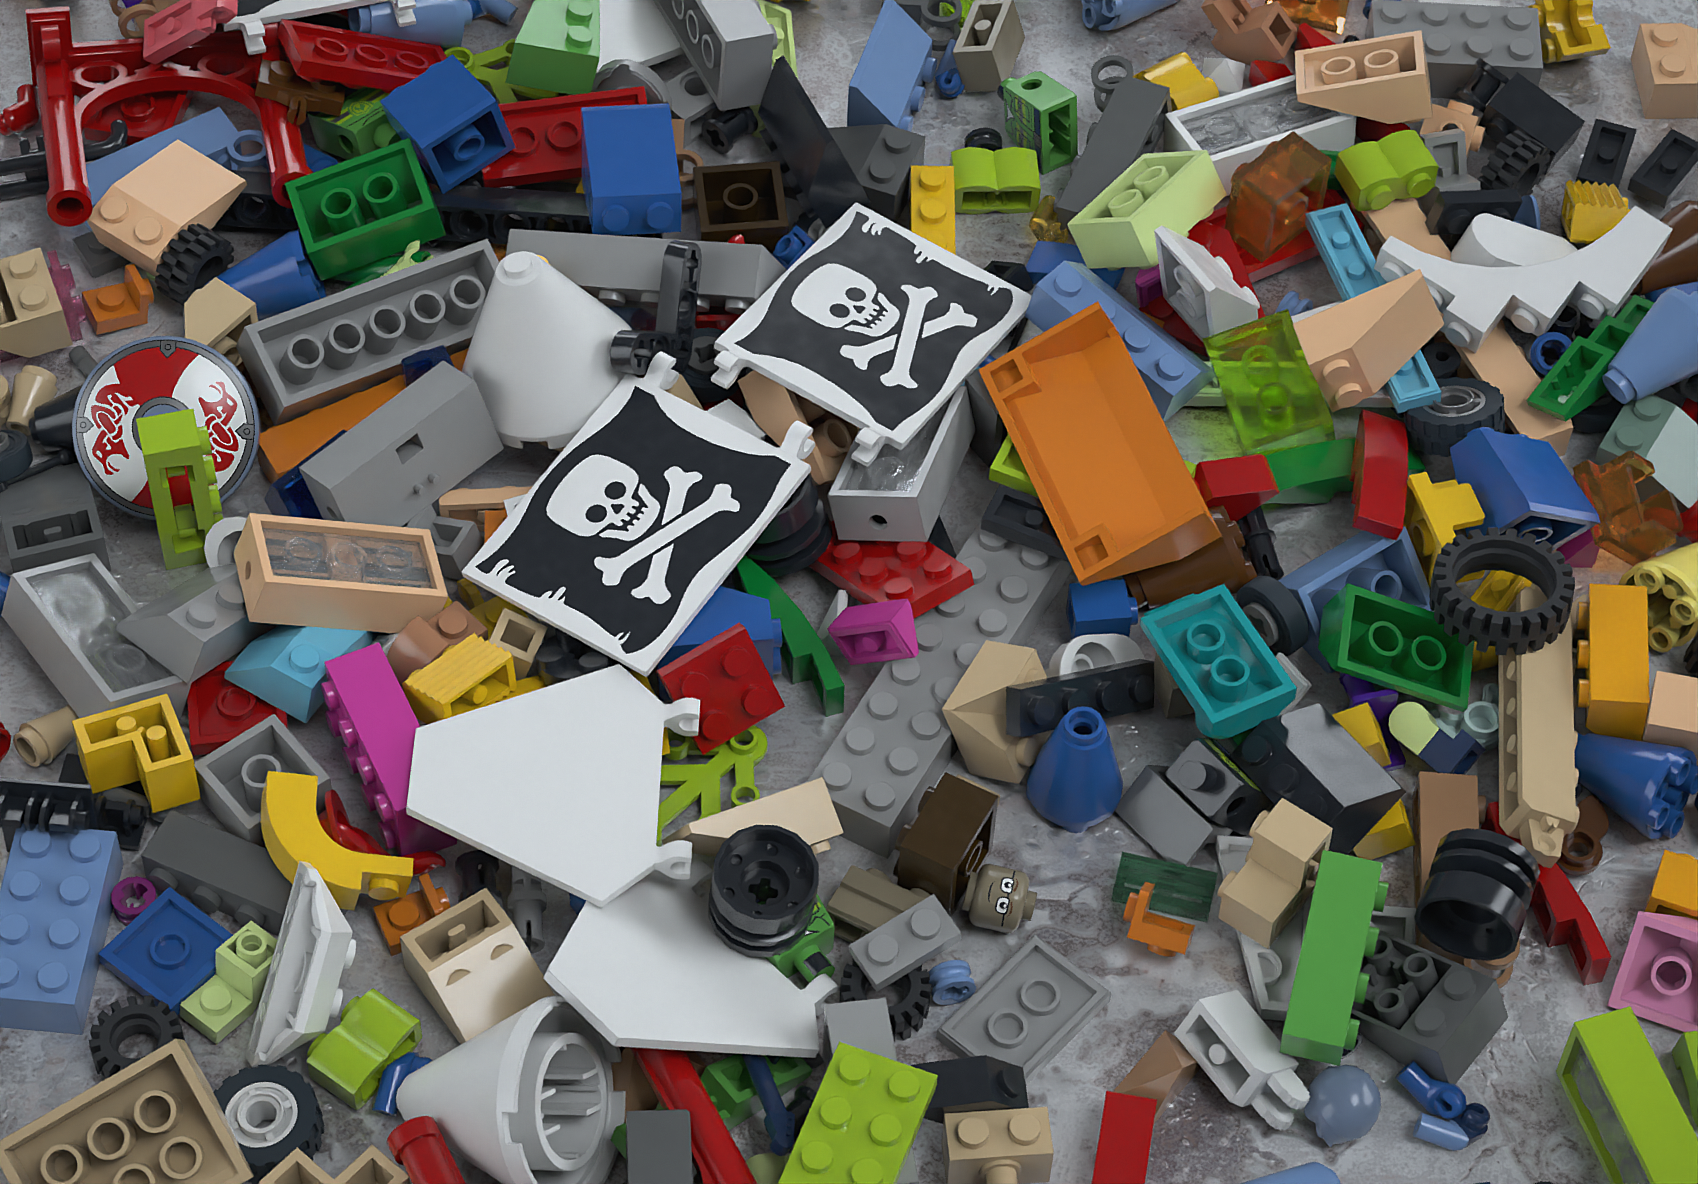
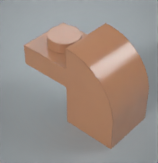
[1201,0,1298,65]
[386,600,488,692]

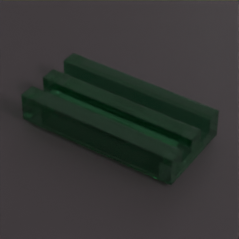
[1111,852,1218,922]

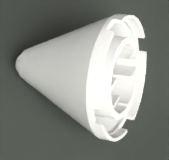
[462,251,639,449]
[396,996,626,1184]

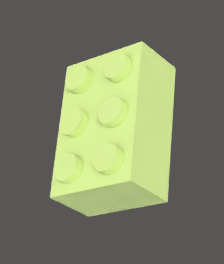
[1067,150,1227,271]

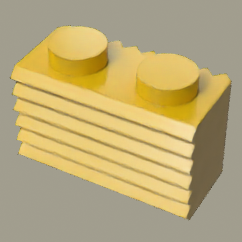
[1560,179,1631,244]
[402,633,517,724]

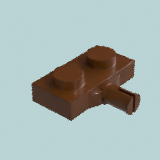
[255,59,346,125]

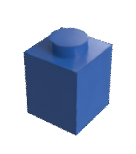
[1066,579,1138,640]

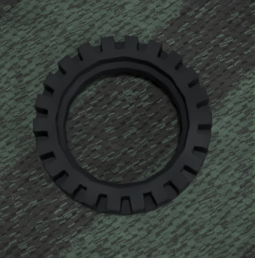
[1429,527,1575,655]

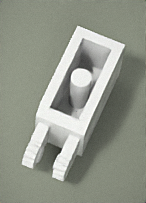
[1174,990,1311,1131]

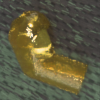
[1029,195,1069,243]

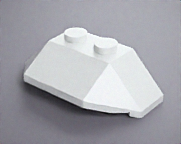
[245,861,356,1067]

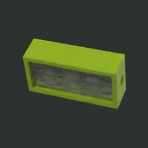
[1556,1006,1698,1184]

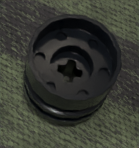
[745,459,832,576]
[708,825,819,957]
[1414,828,1540,961]

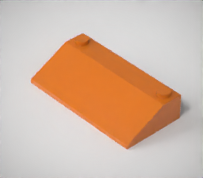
[978,301,1222,586]

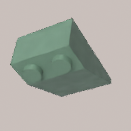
[1591,394,1698,513]

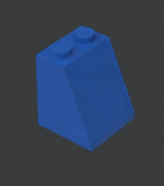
[380,54,516,194]
[581,103,682,235]
[1450,427,1600,551]
[656,586,782,701]

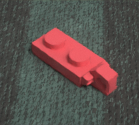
[143,0,238,64]

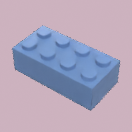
[0,823,124,1035]

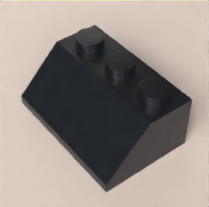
[1230,703,1407,855]

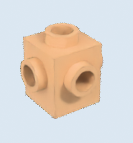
[1419,100,1486,158]

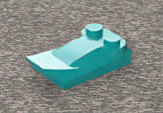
[1140,584,1297,739]

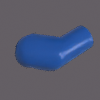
[1395,1060,1467,1119]

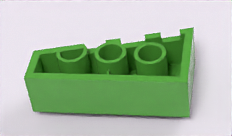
[505,0,600,95]
[1279,850,1389,1066]

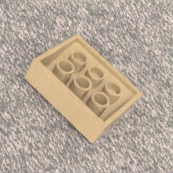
[0,1039,254,1184]

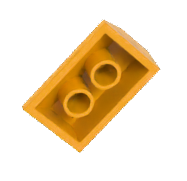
[1576,583,1650,741]

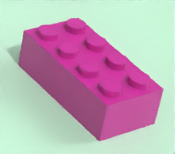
[321,642,457,856]

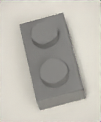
[849,894,961,992]

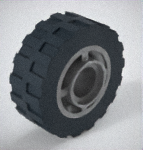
[1404,377,1505,457]

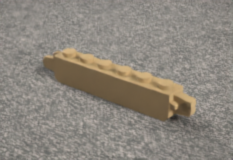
[1498,583,1580,868]

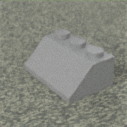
[115,563,277,684]

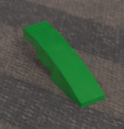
[1527,294,1654,422]
[1265,438,1426,503]
[732,555,845,717]

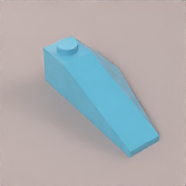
[224,624,380,723]

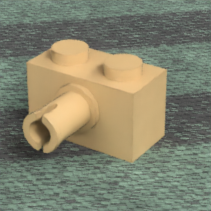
[941,1107,1054,1184]

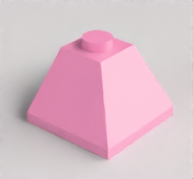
[1607,911,1698,1032]

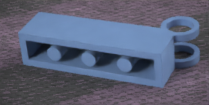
[84,107,269,231]

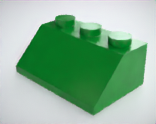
[285,138,446,281]
[1318,583,1474,712]

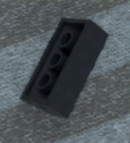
[758,55,871,229]

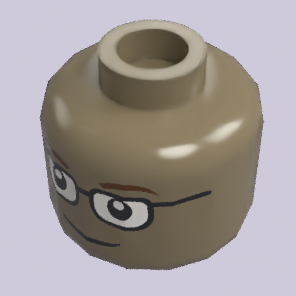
[962,864,1037,933]

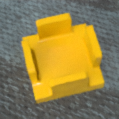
[1403,472,1485,587]

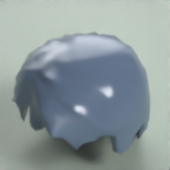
[1304,1065,1381,1147]

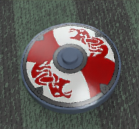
[72,336,261,520]

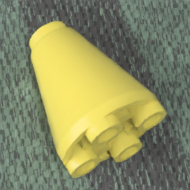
[1618,542,1698,653]

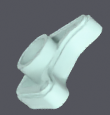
[1428,683,1499,753]

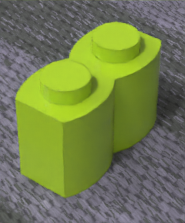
[1334,130,1439,211]
[949,147,1041,215]
[306,988,422,1111]

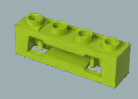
[136,408,223,570]

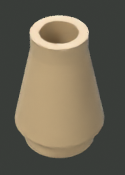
[6,365,58,436]
[13,704,79,767]

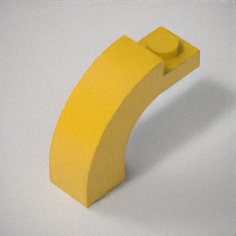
[261,771,413,911]

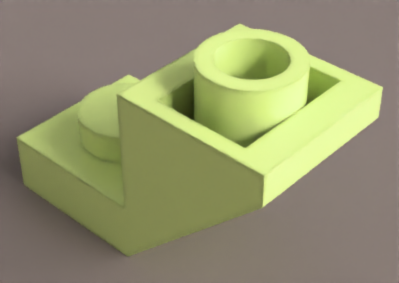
[180,921,277,1045]

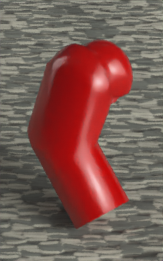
[0,84,40,136]

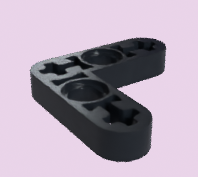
[610,240,702,375]

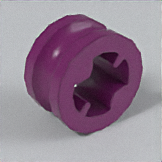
[111,876,157,926]

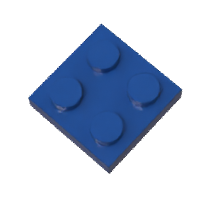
[98,887,233,1015]

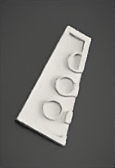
[1215,835,1313,1021]

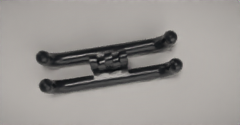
[0,119,130,201]

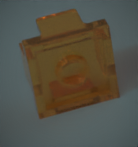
[1572,451,1683,567]

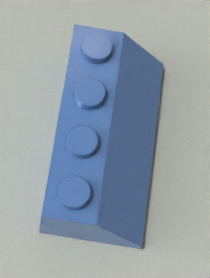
[1025,261,1217,422]

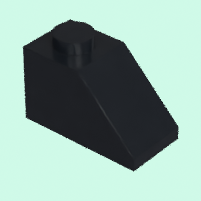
[911,1055,1029,1124]

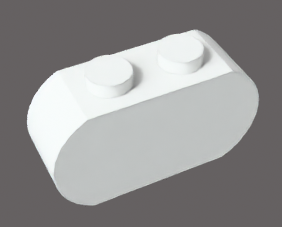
[1451,213,1577,267]

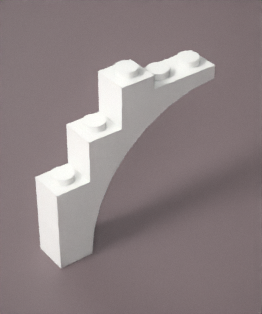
[1374,205,1673,353]

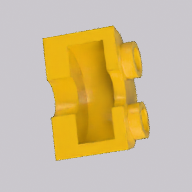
[1528,0,1611,63]
[1134,52,1219,112]

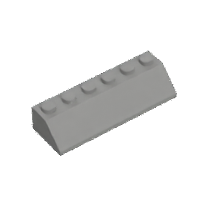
[505,229,787,315]

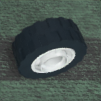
[213,1064,324,1184]

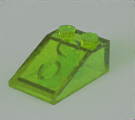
[1203,309,1336,456]

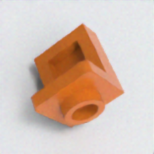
[1123,882,1195,957]

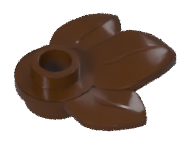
[1556,795,1609,875]

